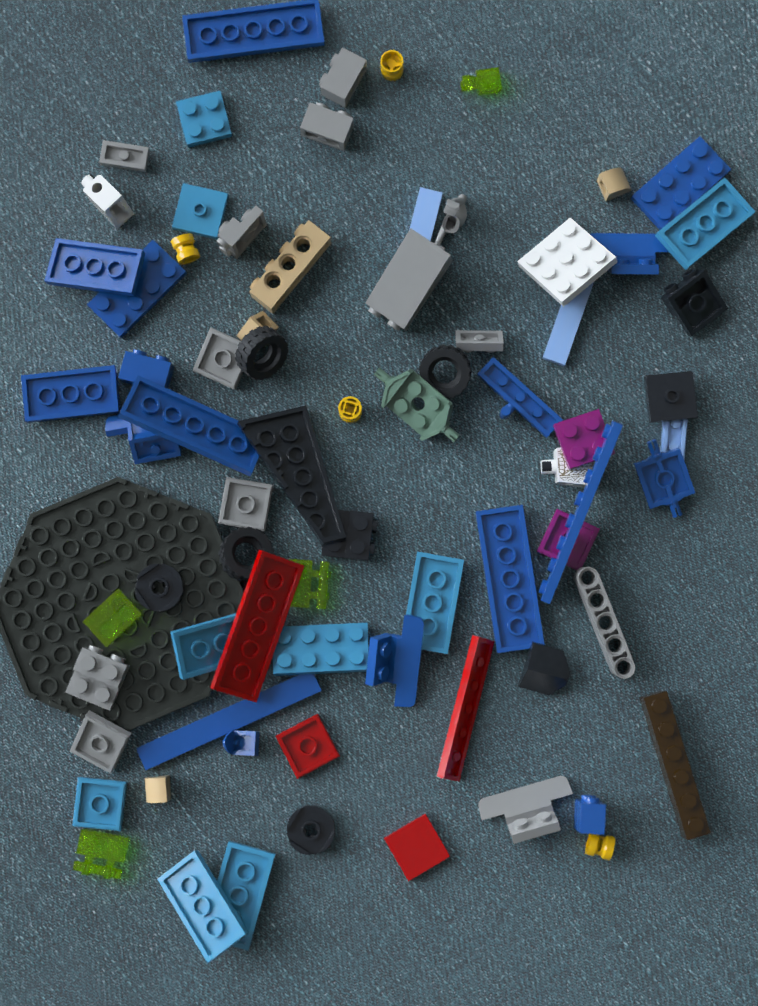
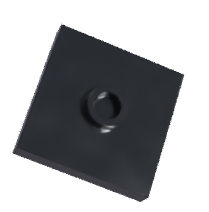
[644,371,698,423]

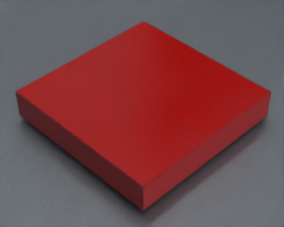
[275,713,340,779]
[384,813,450,881]

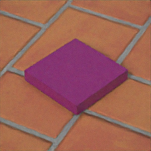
[536,509,600,570]

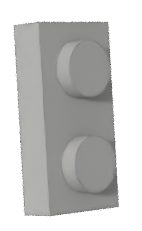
[99,140,150,172]
[455,330,504,353]

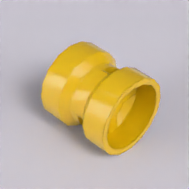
[380,50,403,81]
[171,233,200,265]
[338,396,362,423]
[585,834,615,861]

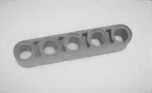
[574,567,635,679]

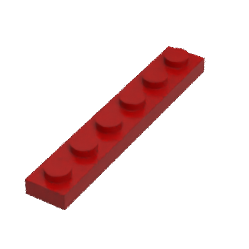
[437,635,495,782]

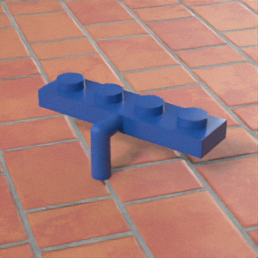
[477,357,563,438]

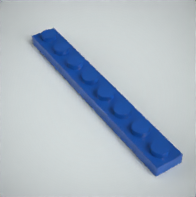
[538,420,623,604]

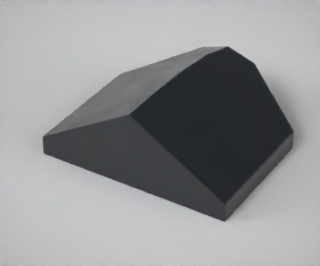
[518,641,570,695]

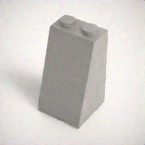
[366,228,453,331]

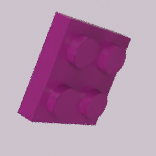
[553,409,615,470]

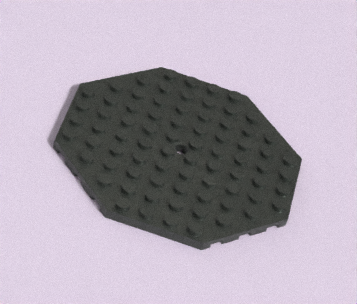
[0,477,244,731]

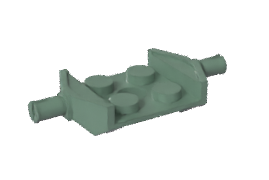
[374,367,460,443]

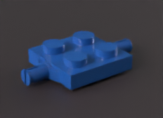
[634,439,695,518]

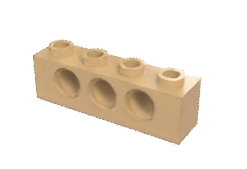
[249,220,331,314]

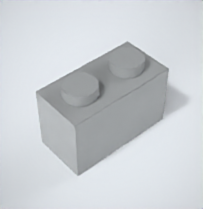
[319,47,367,108]
[300,103,354,151]

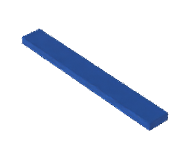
[136,674,322,770]

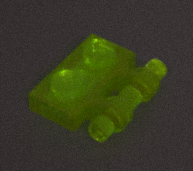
[289,559,331,609]
[73,828,130,880]

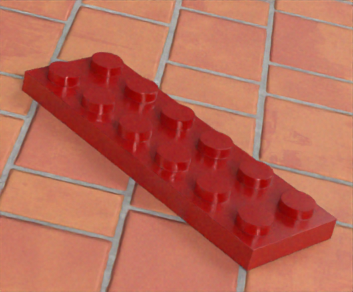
[210,550,304,703]

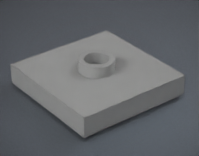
[192,327,243,390]
[218,477,273,532]
[70,710,132,774]

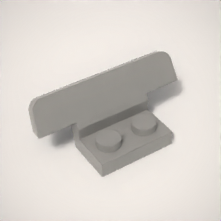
[478,776,573,844]

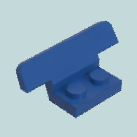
[590,233,669,275]
[105,415,181,464]
[365,614,424,707]

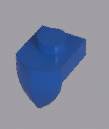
[222,730,260,756]

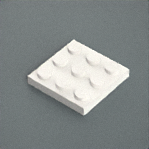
[517,218,617,307]

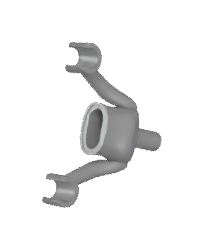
[434,194,467,250]

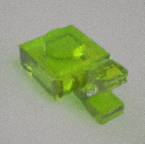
[460,67,502,95]

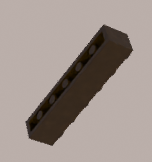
[639,690,711,840]

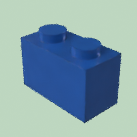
[118,349,174,389]
[574,795,606,835]

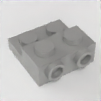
[216,206,267,259]
[66,645,130,711]

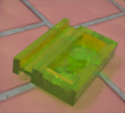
[82,589,143,647]

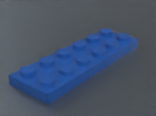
[182,0,325,63]
[118,375,259,476]
[475,505,545,653]

